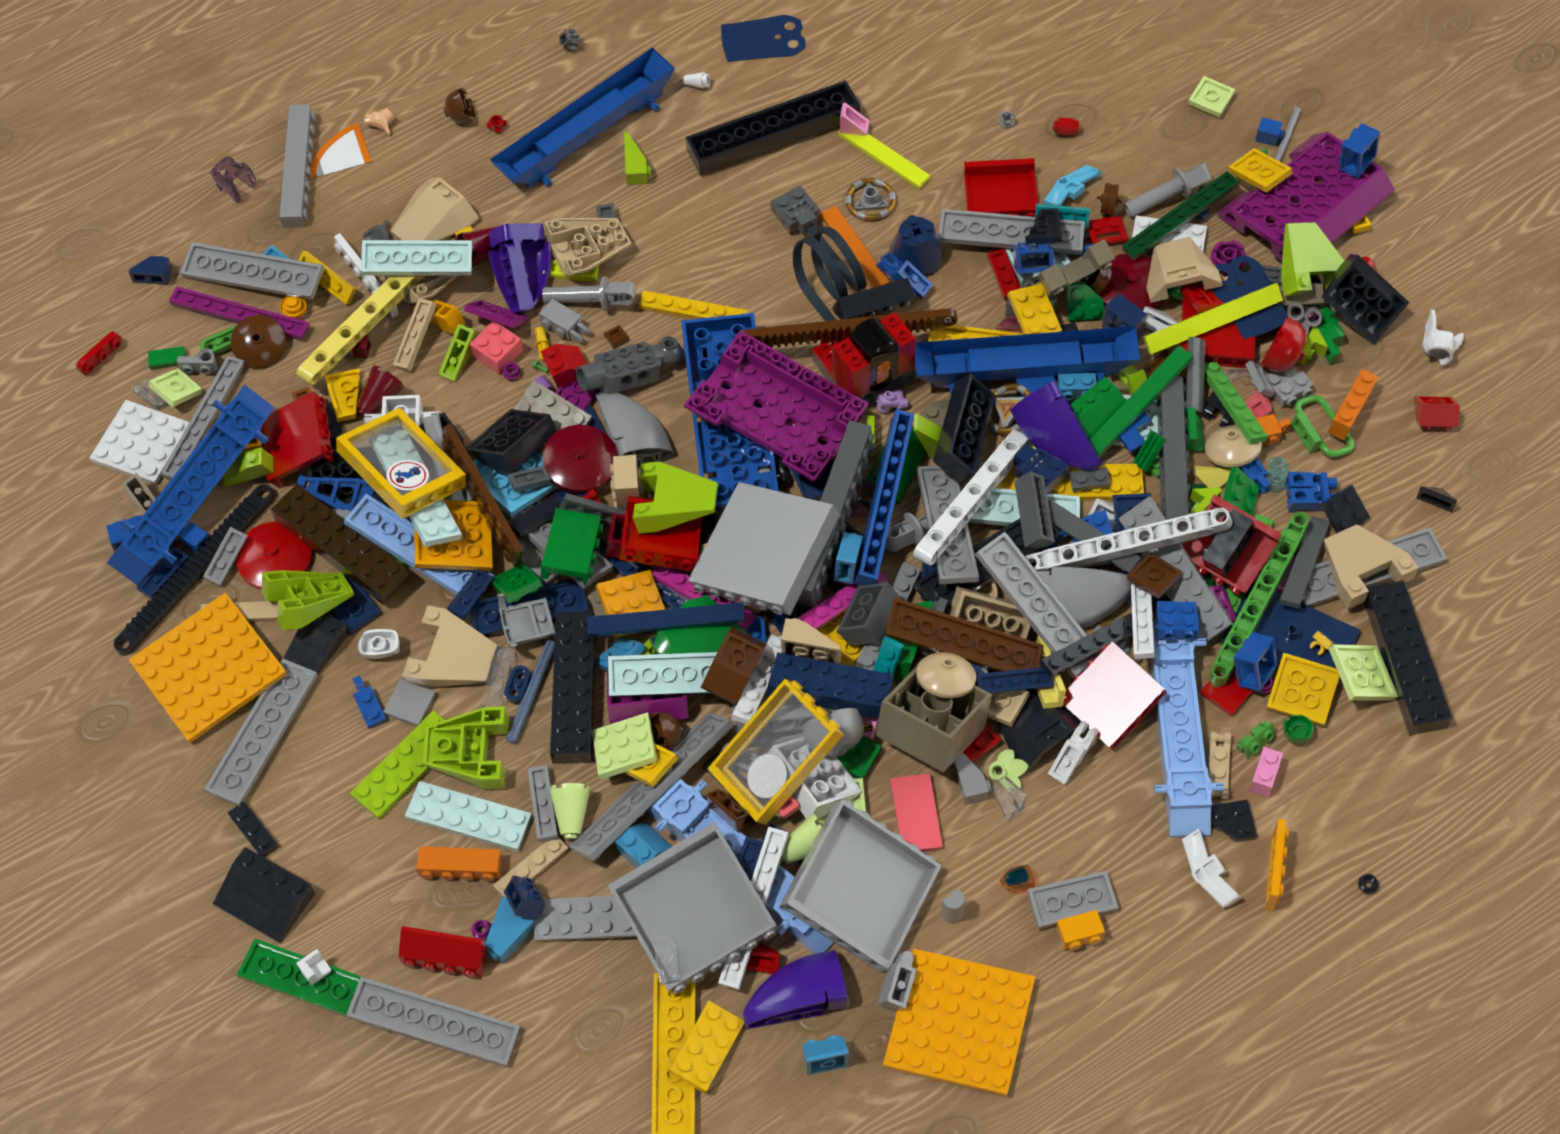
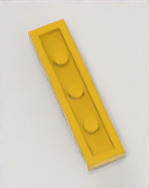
[298,251,357,304]

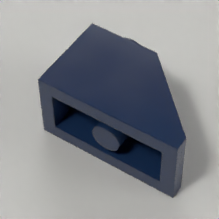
[129,256,172,285]

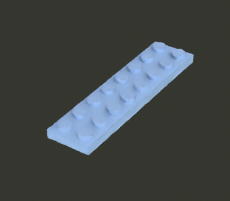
[344,494,494,595]

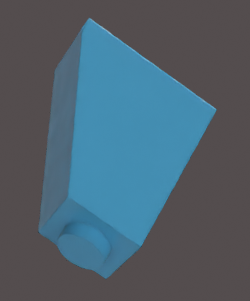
[834,532,863,584]
[485,896,535,964]

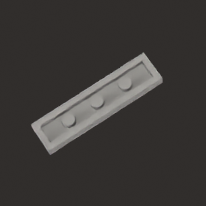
[528,765,558,842]

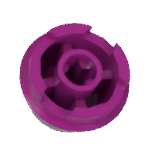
[1211,240,1247,276]

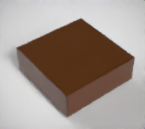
[604,325,629,349]

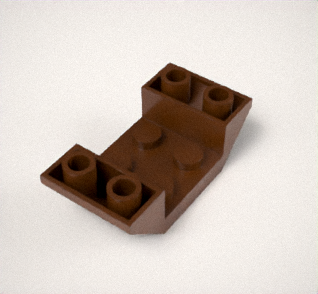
[701,627,767,705]
[706,778,770,833]

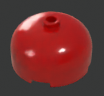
[1260,317,1307,373]

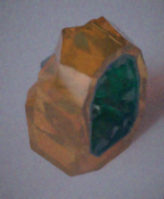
[1000,865,1035,892]

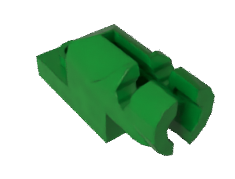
[1316,307,1345,365]

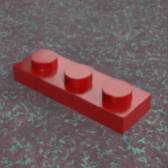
[987,249,1020,300]

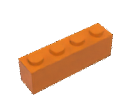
[1328,369,1379,440]
[416,846,502,882]

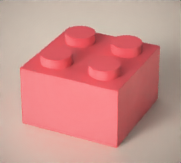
[469,321,523,375]

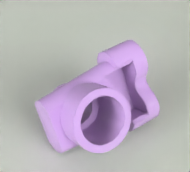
[876,390,908,413]

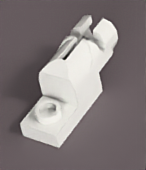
[1048,721,1099,784]

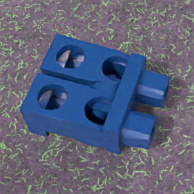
[1285,471,1338,513]

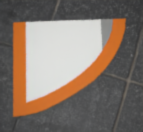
[310,122,371,178]

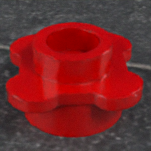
[486,115,507,133]

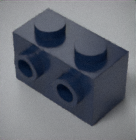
[504,875,546,921]

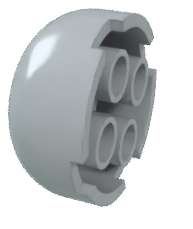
[802,708,864,756]

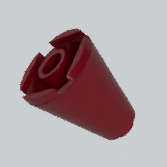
[455,226,498,267]
[356,365,404,417]

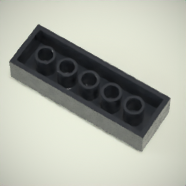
[933,373,996,484]

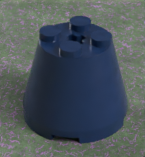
[889,215,943,276]

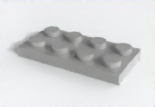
[1027,871,1118,930]

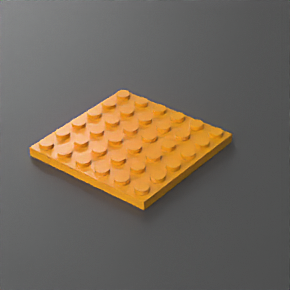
[128,592,288,743]
[883,948,1035,1097]

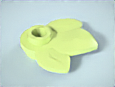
[989,750,1028,789]

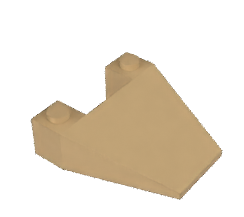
[1323,524,1418,609]
[402,605,499,688]

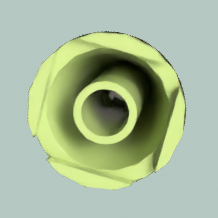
[550,783,590,840]
[780,814,822,864]

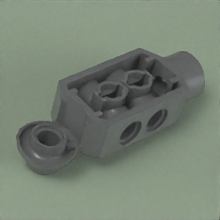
[576,336,683,394]

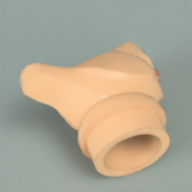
[364,108,395,136]

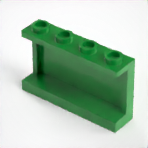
[541,508,604,585]

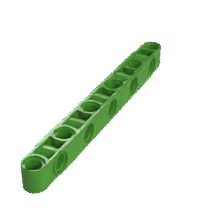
[1209,512,1309,687]

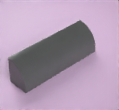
[1184,337,1206,415]
[1014,471,1055,549]

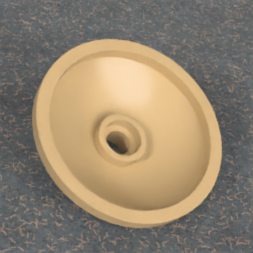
[1205,425,1262,467]
[916,652,976,698]

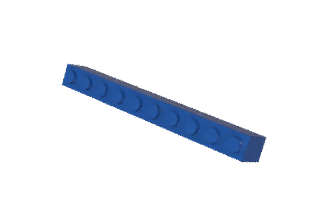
[853,409,914,586]

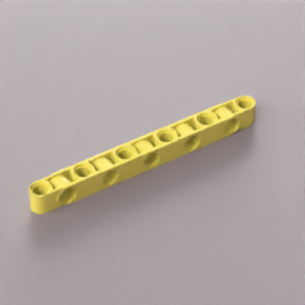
[296,275,426,386]

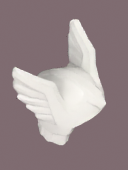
[1421,310,1464,366]

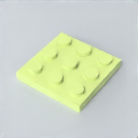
[1329,645,1398,701]
[592,712,657,779]

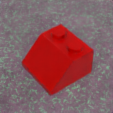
[540,343,587,389]
[1414,396,1460,430]

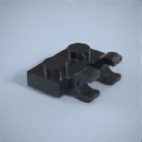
[1203,391,1234,427]

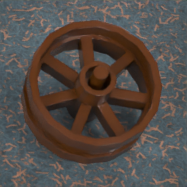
[1097,182,1122,216]
[1080,267,1111,294]

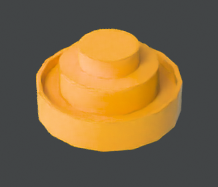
[280,296,307,319]

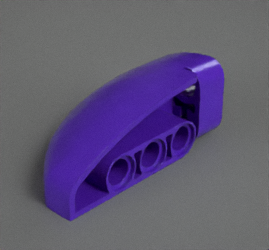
[488,223,551,313]
[1010,381,1103,471]
[743,950,847,1030]

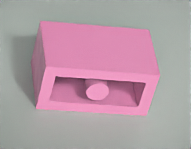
[1249,747,1283,797]

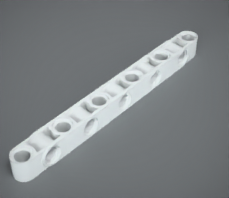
[913,429,1030,566]
[1025,508,1232,573]

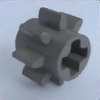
[559,29,580,50]

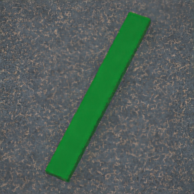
[1090,346,1194,458]

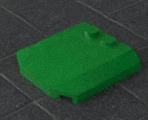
[652,595,749,696]

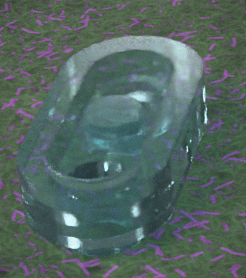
[1267,457,1288,493]

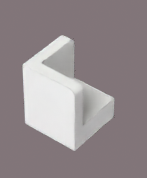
[296,949,331,986]

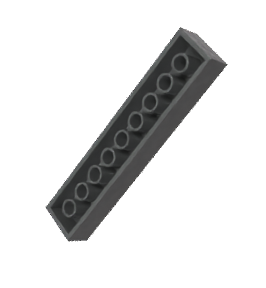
[796,420,875,608]

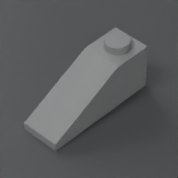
[952,753,991,805]

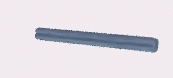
[506,640,555,744]

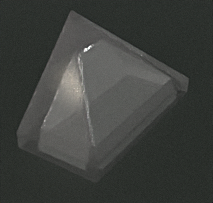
[1223,368,1254,386]
[991,776,1027,821]

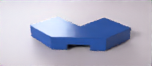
[1120,412,1151,454]

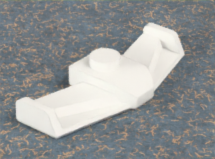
[1182,828,1242,908]

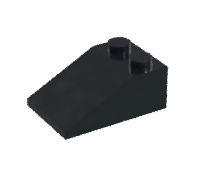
[283,613,349,674]

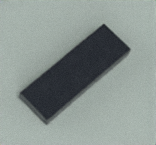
[508,496,561,538]

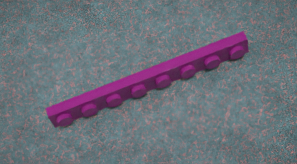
[169,286,310,340]

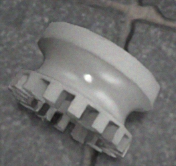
[999,111,1015,128]

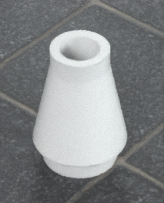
[684,72,710,89]

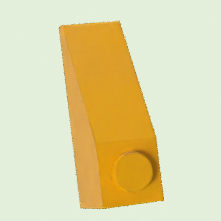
[413,298,466,334]

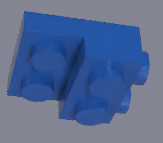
[1156,601,1199,640]

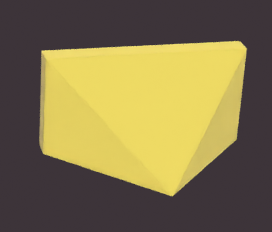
[1194,466,1231,488]

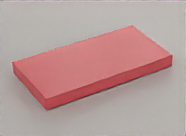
[890,773,943,852]

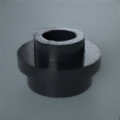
[1358,874,1379,894]

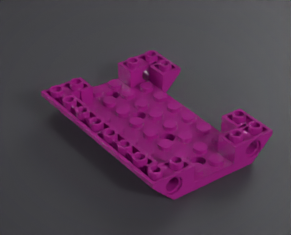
[1217,132,1395,261]
[684,330,869,482]

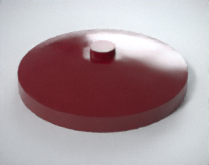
[1098,254,1165,311]
[542,425,618,494]

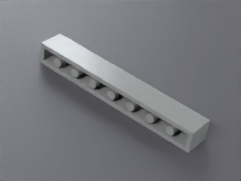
[280,104,315,228]

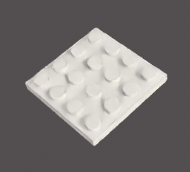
[89,400,189,485]

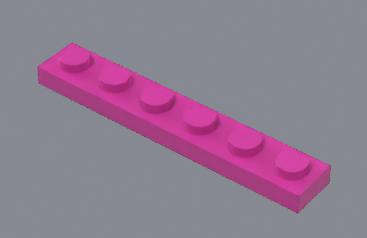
[651,566,756,631]
[797,571,889,630]

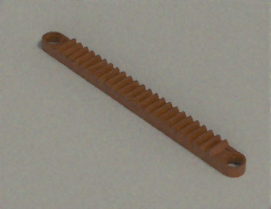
[742,308,958,348]

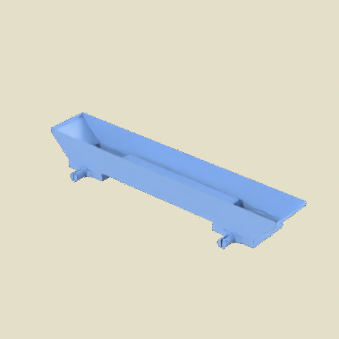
[1150,620,1224,838]
[645,779,834,954]

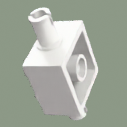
[364,395,440,439]

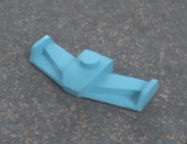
[1043,165,1101,206]

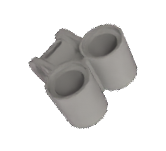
[1287,301,1322,335]

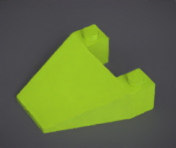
[1281,222,1344,296]
[633,462,718,534]
[262,570,354,631]
[422,706,509,789]

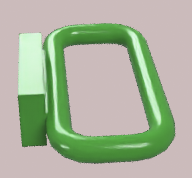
[1291,395,1355,458]

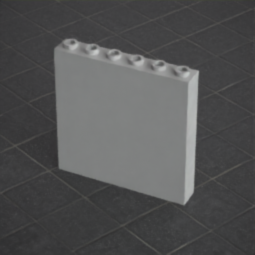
[688,482,840,615]
[779,799,942,973]
[608,822,778,994]

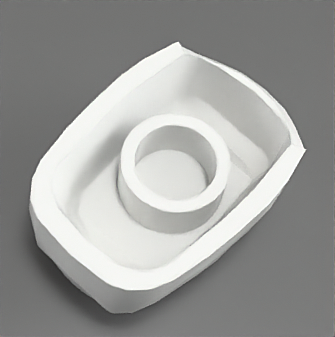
[358,629,400,659]

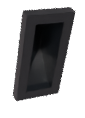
[1416,486,1457,513]

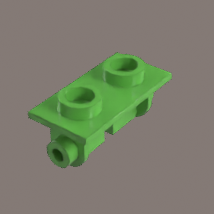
[1236,721,1276,759]

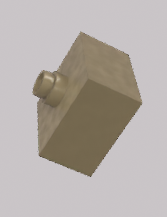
[876,665,992,773]

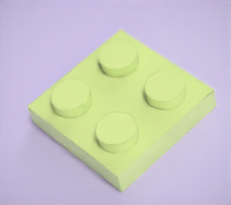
[1188,76,1235,117]
[149,368,202,407]

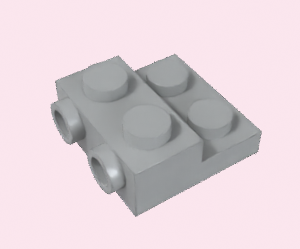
[1266,366,1314,409]

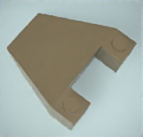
[1038,239,1115,296]

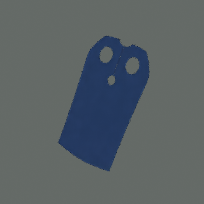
[721,15,805,62]
[1212,255,1288,339]

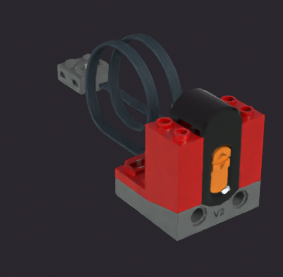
[770,185,916,404]

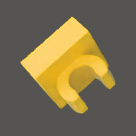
[1310,631,1335,656]

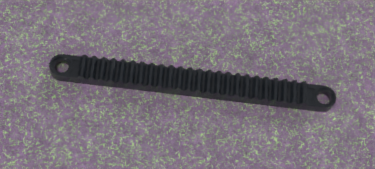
[114,484,274,656]

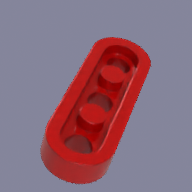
[76,331,122,375]

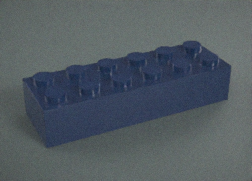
[768,652,894,719]

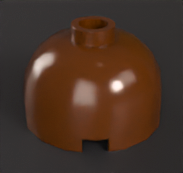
[444,88,476,124]
[650,712,684,750]

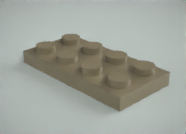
[514,380,593,431]

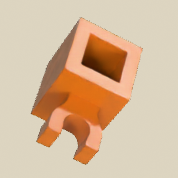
[1256,414,1291,446]

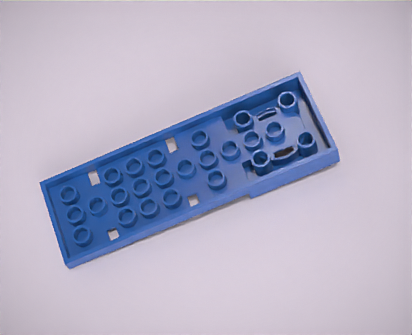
[681,313,779,511]

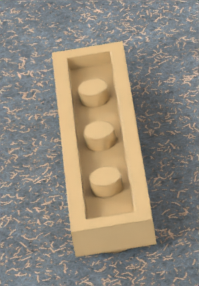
[393,298,437,371]
[493,837,569,897]

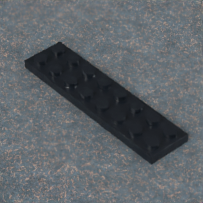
[914,518,1062,610]

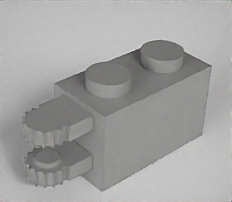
[539,299,590,343]
[877,950,917,1012]

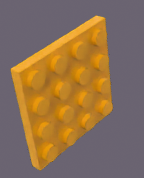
[414,500,493,571]

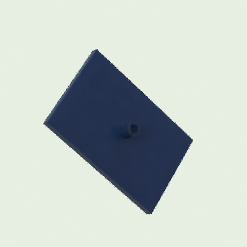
[1220,581,1361,671]

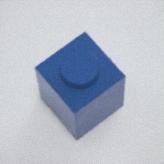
[1255,117,1284,146]
[178,522,209,552]

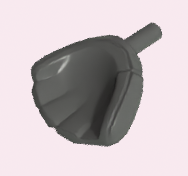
[363,220,389,240]

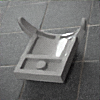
[498,594,555,649]

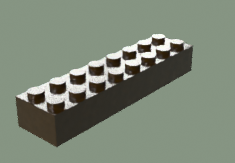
[270,484,410,605]

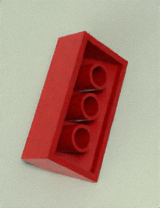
[399,926,487,978]

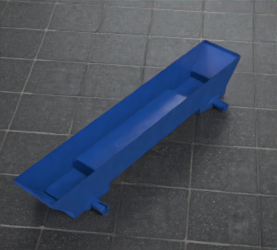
[490,47,675,188]
[915,326,1140,398]
[106,384,275,586]

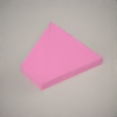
[840,103,869,136]

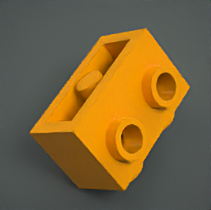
[1056,910,1105,950]

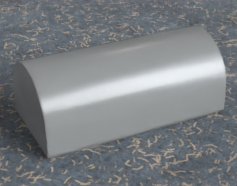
[941,889,964,924]

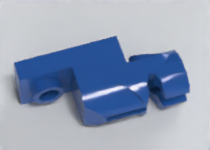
[876,252,933,299]

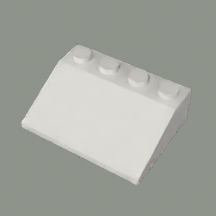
[769,736,862,819]

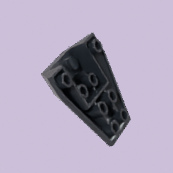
[997,689,1081,773]

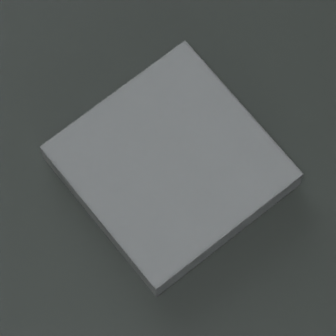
[383,679,436,727]

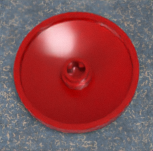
[235,521,313,590]

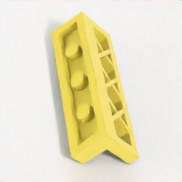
[1036,635,1066,709]

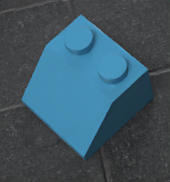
[615,822,672,868]
[802,1035,849,1075]

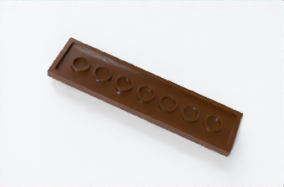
[441,424,523,567]
[884,598,1043,672]

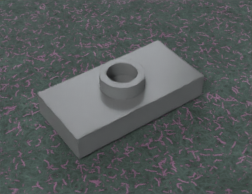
[1245,361,1275,397]

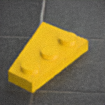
[324,368,360,422]

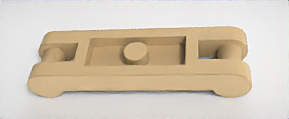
[1208,731,1231,800]

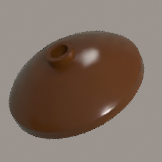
[231,315,286,369]

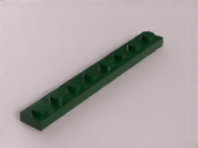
[1122,171,1240,260]

